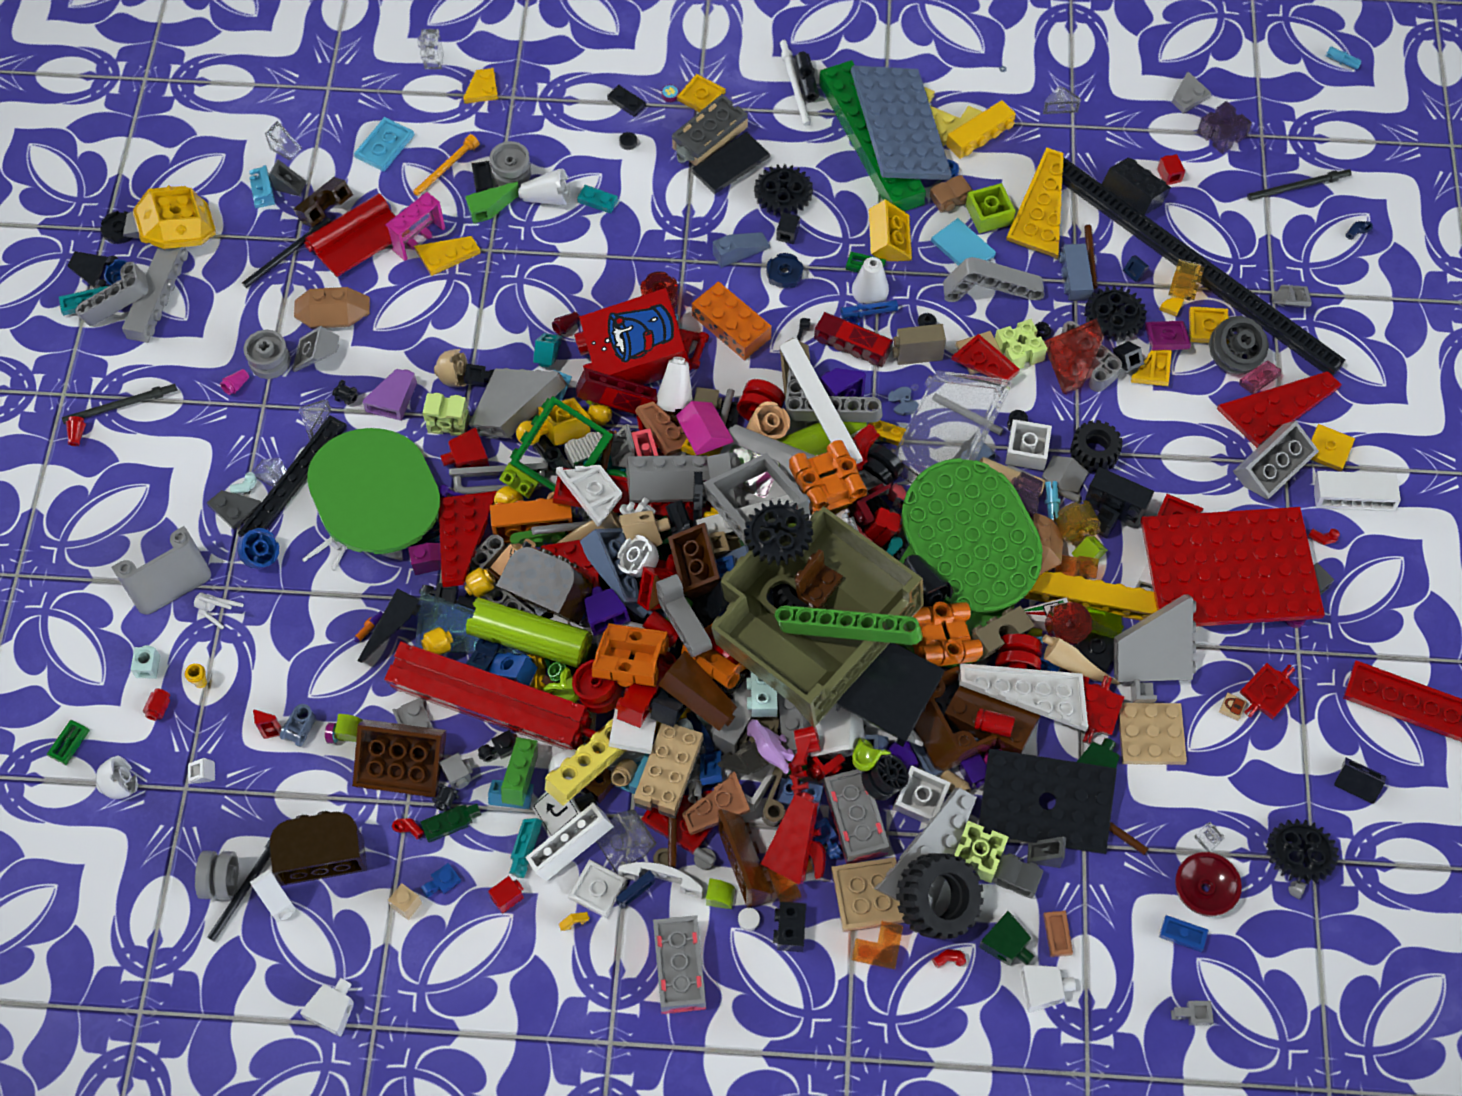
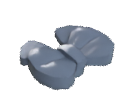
[888,387,919,416]

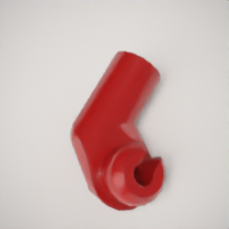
[1308,529,1340,545]
[392,818,424,839]
[932,949,966,968]

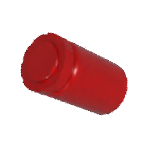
[642,610,680,648]
[974,708,1015,738]

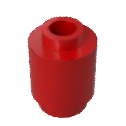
[143,688,170,721]

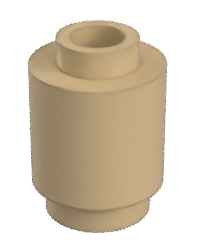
[611,759,638,787]

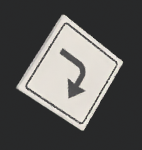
[531,792,581,837]

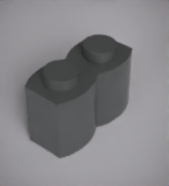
[992,854,1044,899]

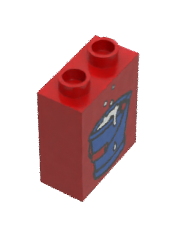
[574,288,692,385]

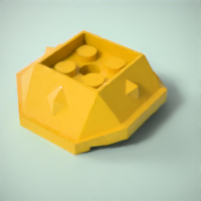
[133,185,216,249]

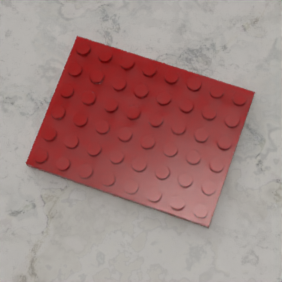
[1140,507,1325,627]

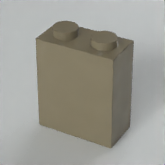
[892,324,946,365]

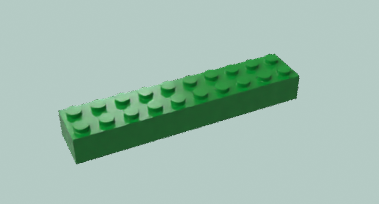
[819,60,926,211]

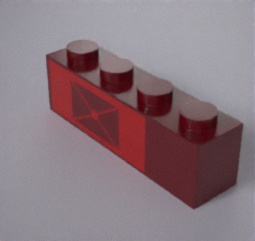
[814,312,893,367]
[576,368,658,416]

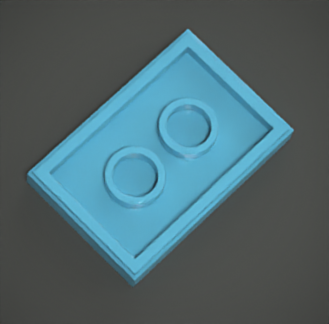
[354,117,414,172]
[931,218,996,266]

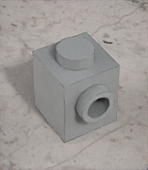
[439,753,473,789]

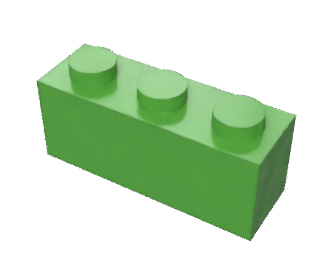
[501,737,538,806]

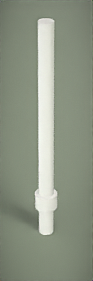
[780,40,810,126]

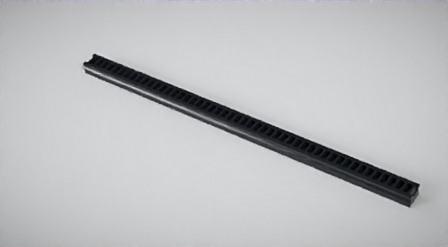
[1040,157,1346,376]

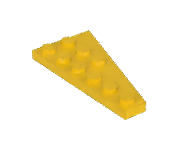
[1006,147,1064,258]

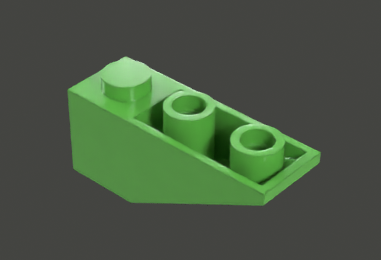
[465,181,519,224]

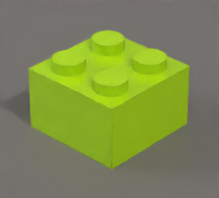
[966,183,1016,234]

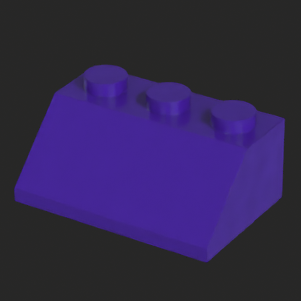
[820,368,866,409]

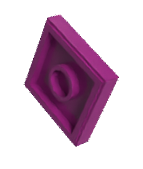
[1145,321,1191,350]

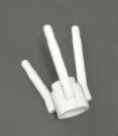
[302,536,348,570]
[194,592,244,629]

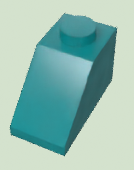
[533,333,562,367]

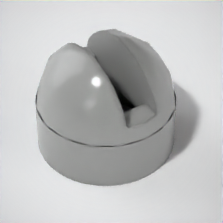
[1288,880,1307,900]

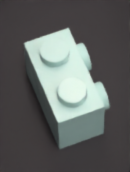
[747,672,777,717]

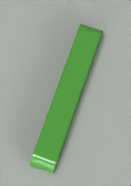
[775,606,922,645]

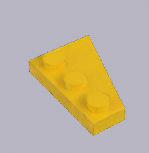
[414,236,481,276]

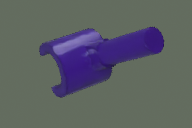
[439,485,466,498]

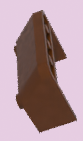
[913,666,997,771]

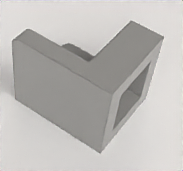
[1131,679,1157,703]

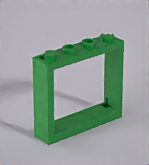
[509,396,614,491]

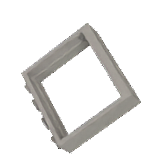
[703,453,810,545]

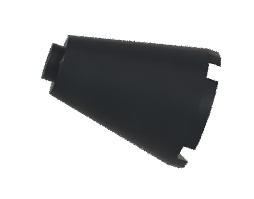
[903,555,954,607]

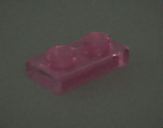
[1239,360,1282,394]

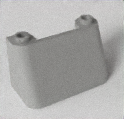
[111,526,211,615]

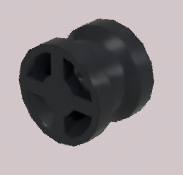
[1007,410,1028,431]

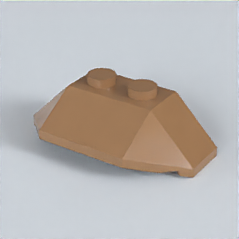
[294,287,370,329]
[1027,510,1063,575]

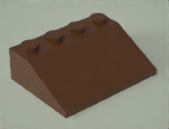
[944,686,1041,754]
[352,719,447,797]
[718,809,775,908]

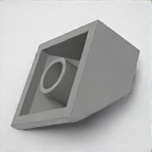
[292,326,339,372]

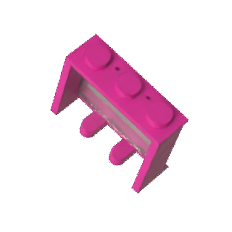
[386,192,446,261]

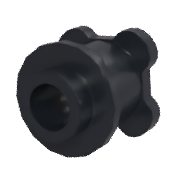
[332,380,358,405]
[432,783,460,812]

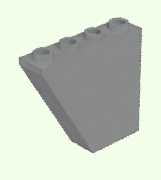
[469,368,567,438]
[1114,594,1196,682]

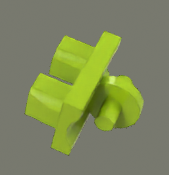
[499,462,539,498]

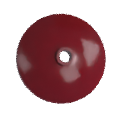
[1175,852,1242,917]

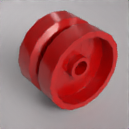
[737,379,785,421]
[995,633,1042,670]
[572,659,625,714]

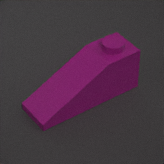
[408,543,441,575]

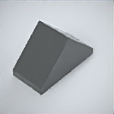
[269,159,307,196]
[1027,837,1066,868]

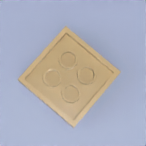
[1118,703,1187,765]
[831,857,905,932]

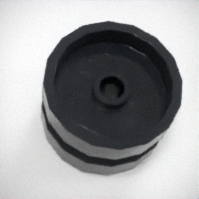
[859,444,904,489]

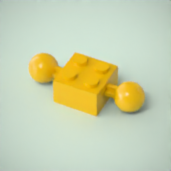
[516,398,612,446]

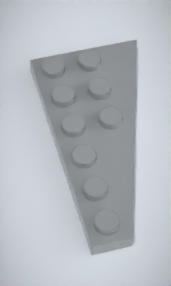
[874,788,977,910]

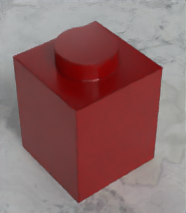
[1157,154,1185,185]
[488,876,524,914]

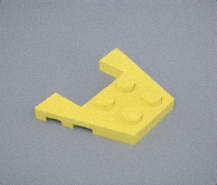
[924,87,983,146]

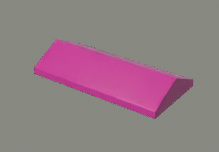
[676,401,734,456]

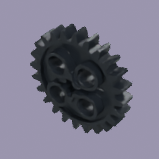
[754,164,813,216]
[1084,285,1147,341]
[744,499,814,566]
[1266,819,1339,885]

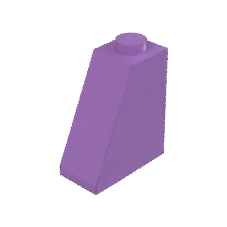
[362,369,417,421]

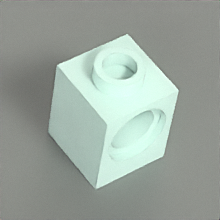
[131,645,160,679]

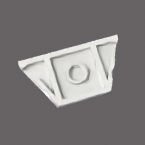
[556,465,622,526]

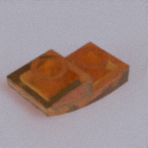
[1055,555,1099,579]

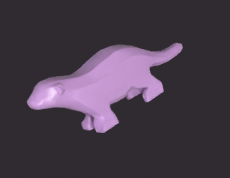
[747,719,794,774]

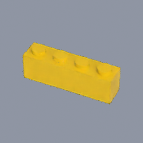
[946,100,1016,159]

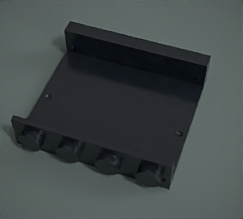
[836,643,945,747]

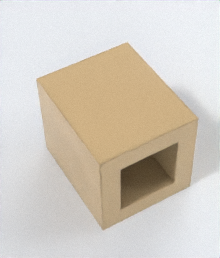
[388,883,422,920]

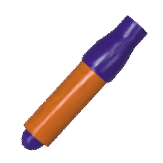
[354,611,383,642]

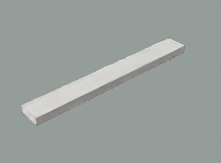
[779,338,863,464]

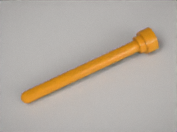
[413,134,480,196]

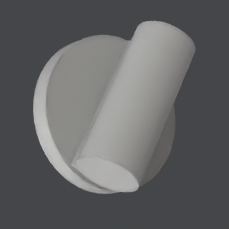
[693,847,716,870]

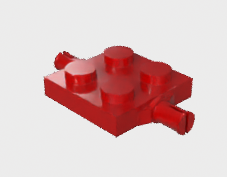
[1240,663,1300,720]
[1082,675,1125,744]

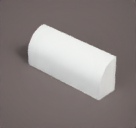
[1314,471,1401,511]

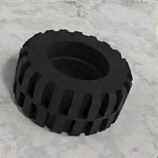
[896,853,984,939]

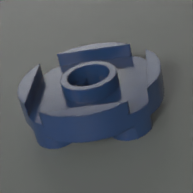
[766,253,803,288]

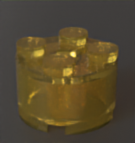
[1168,259,1204,301]
[1054,500,1101,546]

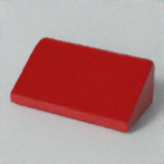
[253,710,282,739]

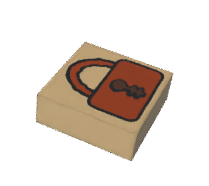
[1219,692,1247,721]

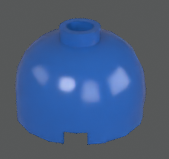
[237,528,280,569]

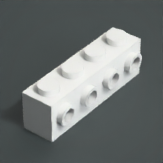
[525,803,614,881]

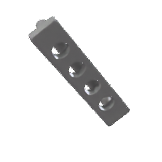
[449,463,549,494]

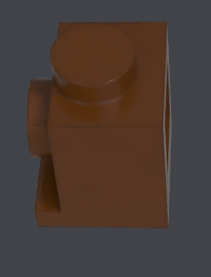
[583,768,615,804]

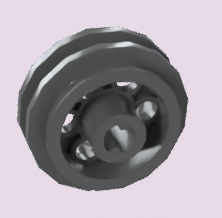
[1209,316,1269,375]

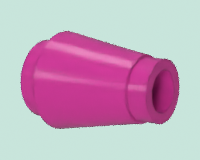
[220,369,249,395]

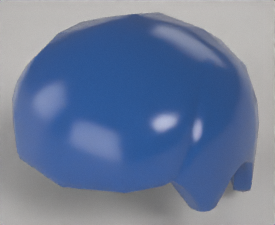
[104,259,127,286]

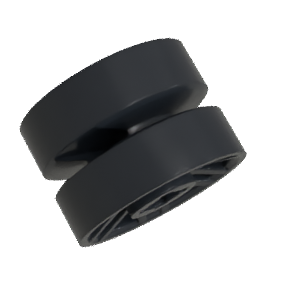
[861,754,909,801]

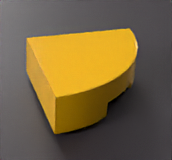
[1159,298,1184,317]
[559,912,590,931]

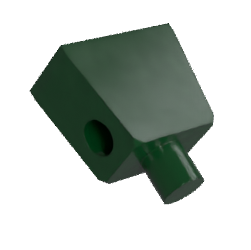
[1077,738,1119,768]
[979,911,1035,966]

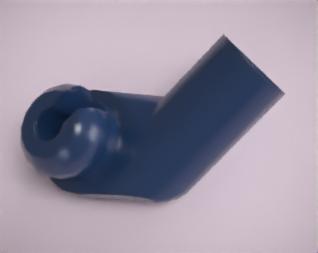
[1345,221,1373,240]

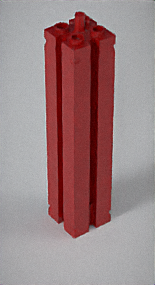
[384,641,597,750]

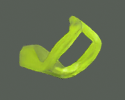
[543,667,579,703]
[852,738,891,772]

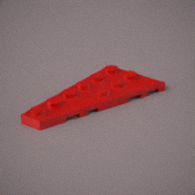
[1217,371,1341,448]
[439,491,497,588]

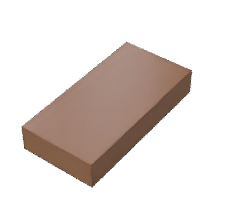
[1043,911,1073,957]

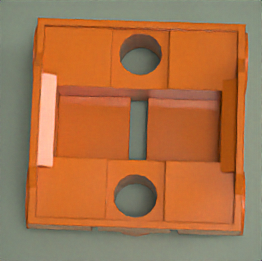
[789,440,867,514]
[908,601,983,666]
[592,623,669,687]
[681,623,746,689]

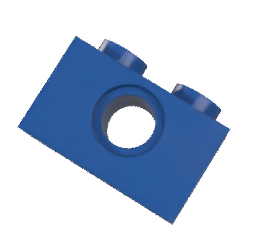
[487,652,538,686]

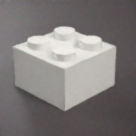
[1005,419,1052,471]
[892,766,951,825]

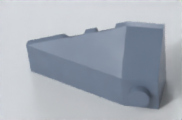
[580,528,639,604]

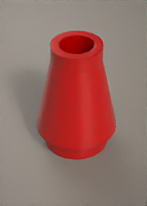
[66,416,86,446]

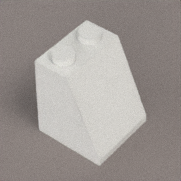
[811,703,865,760]

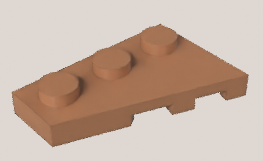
[635,402,687,456]
[683,771,751,835]

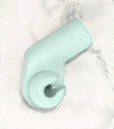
[230,472,257,494]

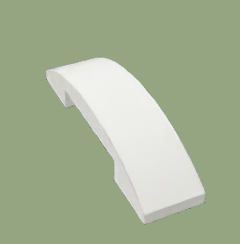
[618,862,703,899]

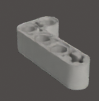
[75,262,148,326]
[1060,321,1122,392]
[656,574,712,657]

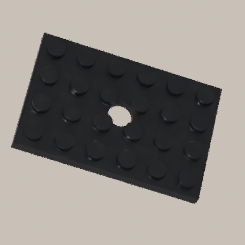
[978,749,1117,854]

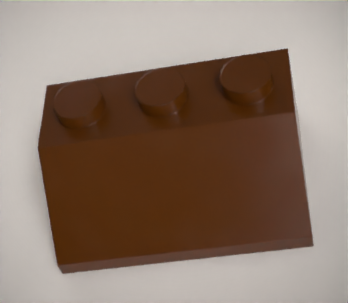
[668,522,721,599]

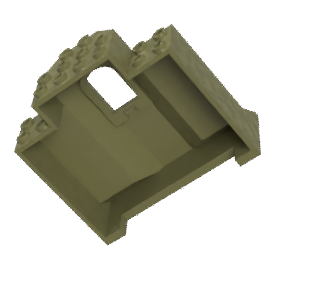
[711,506,924,728]

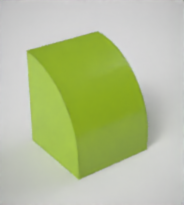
[1071,536,1108,568]
[335,714,363,742]
[706,878,735,910]

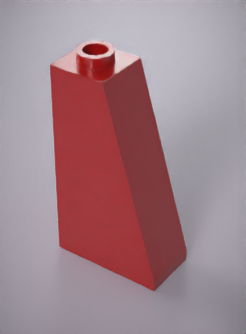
[761,791,819,885]

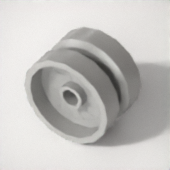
[490,141,531,187]
[243,329,291,379]
[195,851,239,900]

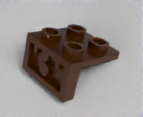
[795,549,843,609]

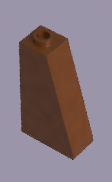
[658,651,737,731]

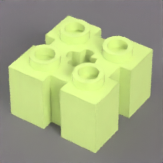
[995,319,1047,369]
[423,393,470,436]
[955,821,1008,883]

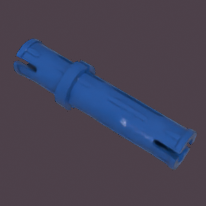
[841,300,898,319]

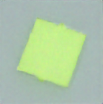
[1085,607,1124,638]

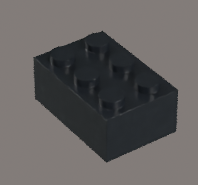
[1101,157,1171,216]
[1084,467,1154,528]

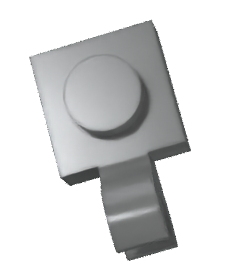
[1171,1001,1214,1025]

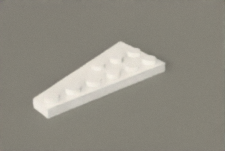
[959,663,1088,731]

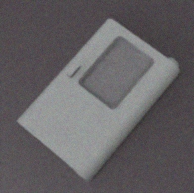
[720,424,835,521]

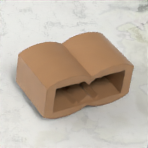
[930,175,973,212]

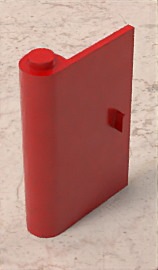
[304,193,410,278]

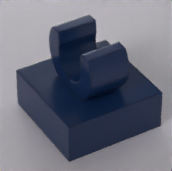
[1123,255,1149,282]

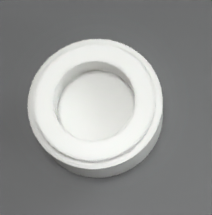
[738,908,760,931]

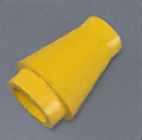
[185,663,207,688]

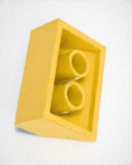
[869,199,912,261]

